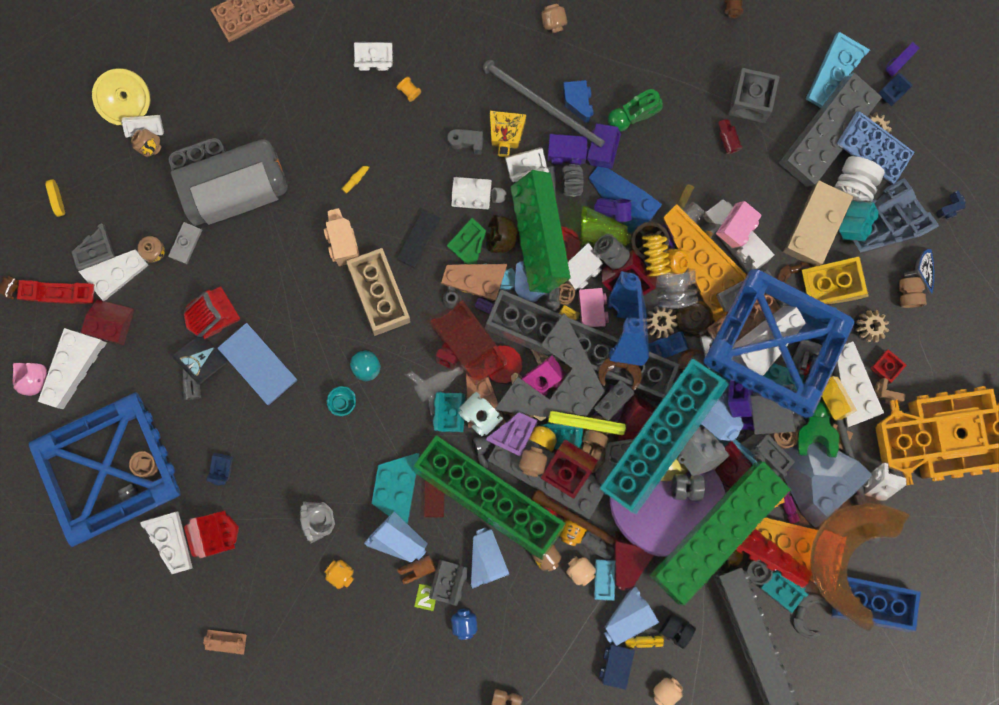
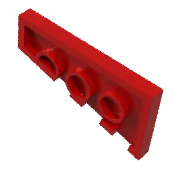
[736,529,812,588]

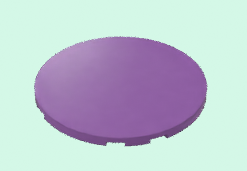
[610,470,725,557]

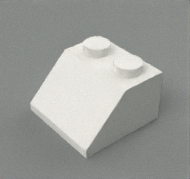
[565,244,603,292]

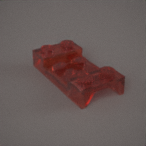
[431,300,507,385]

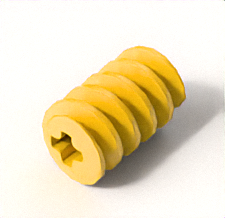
[642,235,671,276]

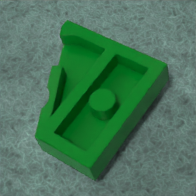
[446,218,486,265]

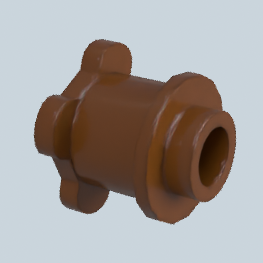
[724,0,743,18]
[0,275,19,300]

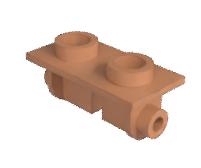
[204,630,247,655]

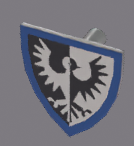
[904,249,934,295]

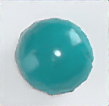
[350,350,381,382]
[327,386,356,417]

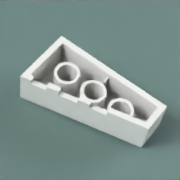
[703,199,774,273]
[38,328,107,409]
[833,341,884,428]

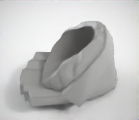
[300,501,335,543]

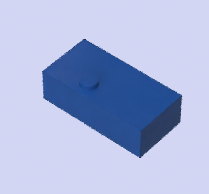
[831,576,921,633]

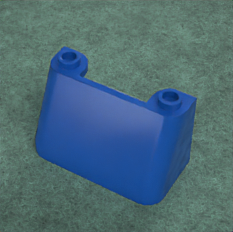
[607,271,649,365]

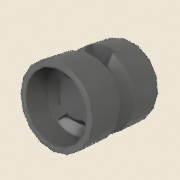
[594,234,629,270]
[671,474,705,501]
[743,559,773,585]

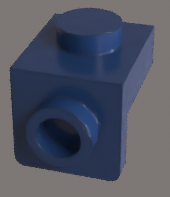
[878,73,912,106]
[936,190,966,220]
[206,453,233,485]

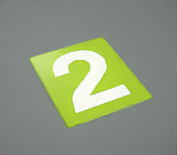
[415,584,436,611]

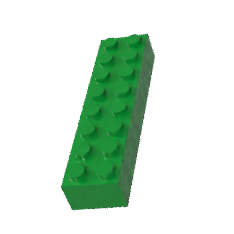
[413,435,566,560]
[649,461,791,605]

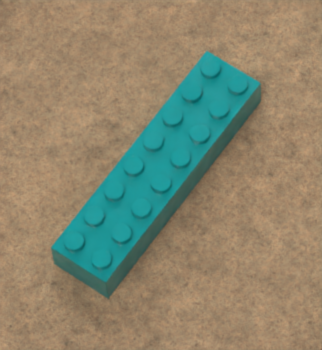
[600,358,728,514]

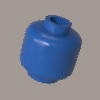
[451,609,478,640]

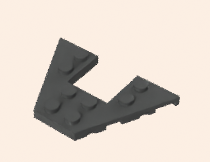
[495,313,604,418]

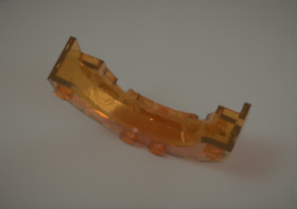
[810,503,910,631]

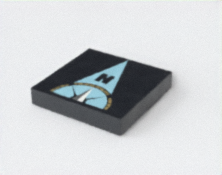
[172,336,228,385]

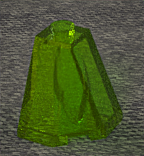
[580,206,631,248]

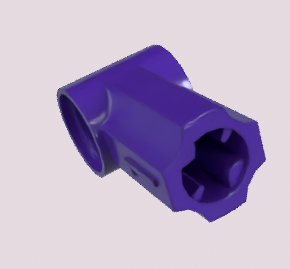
[594,198,631,222]

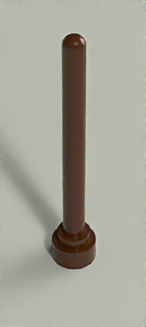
[531,489,616,544]

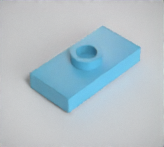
[594,560,616,600]

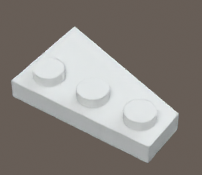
[79,250,148,301]
[140,512,193,574]

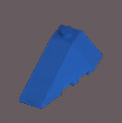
[589,167,662,235]

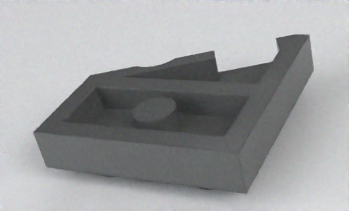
[72,223,115,271]

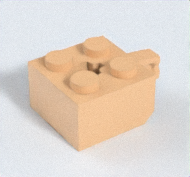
[324,208,360,266]

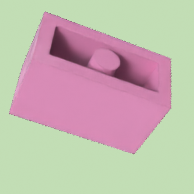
[716,201,762,248]
[578,288,609,329]

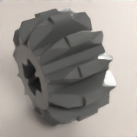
[562,164,584,197]

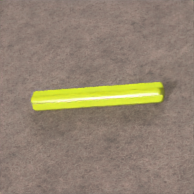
[549,411,626,435]

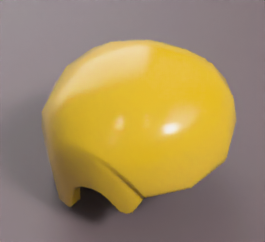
[529,426,557,452]

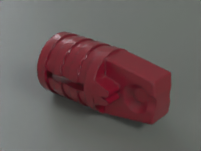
[718,119,743,154]

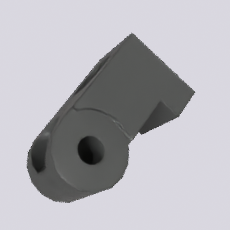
[448,129,484,155]

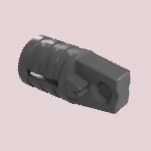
[182,369,202,400]
[579,531,615,560]

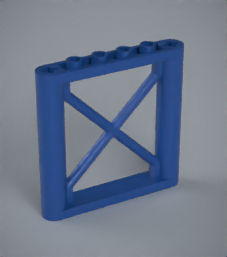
[704,269,854,417]
[29,392,181,547]

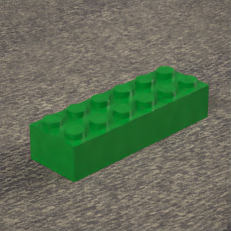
[511,170,571,293]

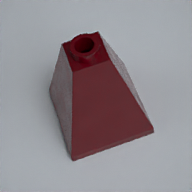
[614,393,657,442]
[615,531,654,591]

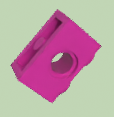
[521,356,566,396]

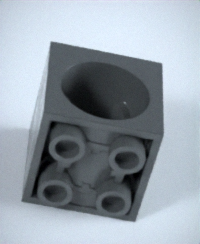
[728,68,780,123]
[751,384,802,434]

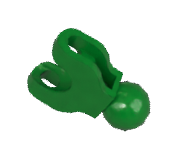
[607,89,663,132]
[798,400,839,458]

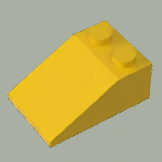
[802,257,869,305]

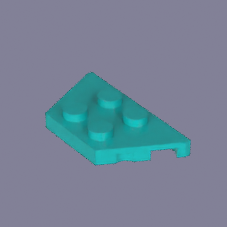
[372,453,420,524]

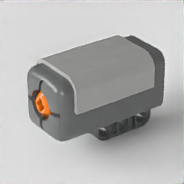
[169,138,288,226]

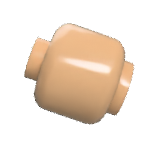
[567,556,596,586]
[653,678,683,705]

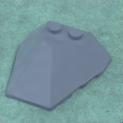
[853,178,939,253]
[784,435,872,528]

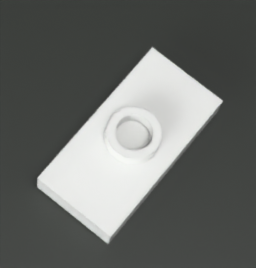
[121,115,164,137]

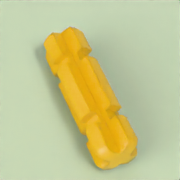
[625,636,664,648]

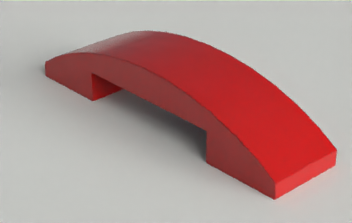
[17,280,95,304]

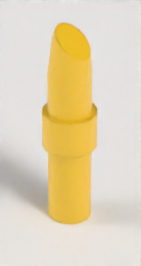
[342,166,370,194]

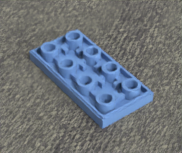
[837,111,914,184]
[218,323,297,406]

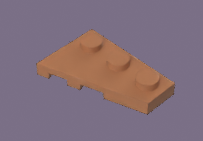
[441,264,507,301]

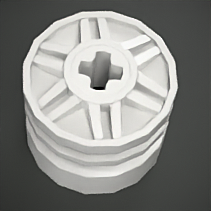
[834,156,885,202]

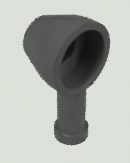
[442,286,462,309]
[472,437,491,471]

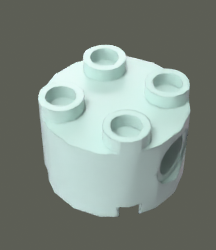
[458,392,503,436]

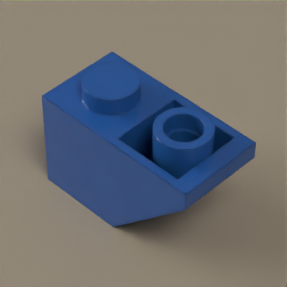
[563,80,593,123]

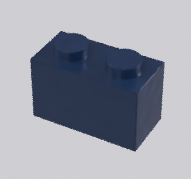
[599,644,635,690]

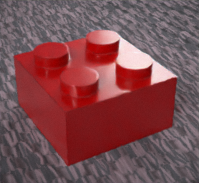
[870,349,907,384]

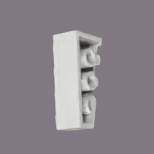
[732,306,805,376]

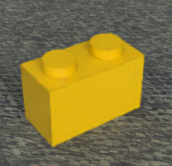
[822,376,857,420]

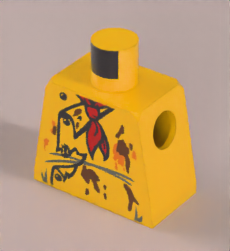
[490,111,526,157]

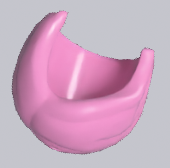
[12,363,47,396]

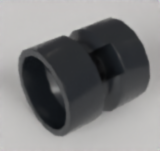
[659,613,696,649]

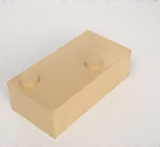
[783,181,853,267]
[346,248,410,336]

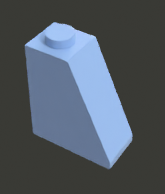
[701,381,744,441]
[364,512,428,562]
[471,527,509,588]
[604,586,659,645]

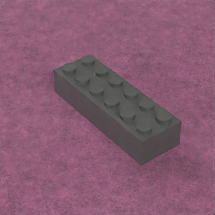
[779,73,882,187]
[487,440,605,519]

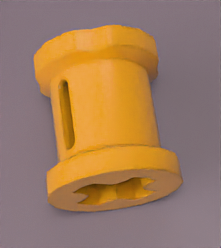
[397,77,421,102]

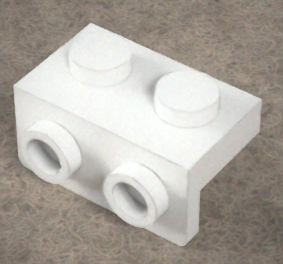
[354,42,393,70]
[505,147,549,182]
[452,177,491,209]
[863,463,906,501]

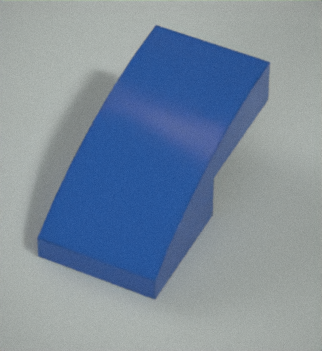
[649,331,689,358]

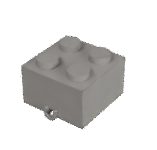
[678,426,729,476]

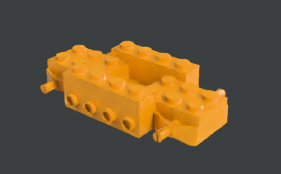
[875,386,999,485]

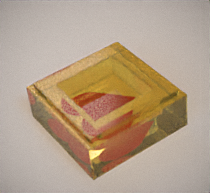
[678,184,694,208]

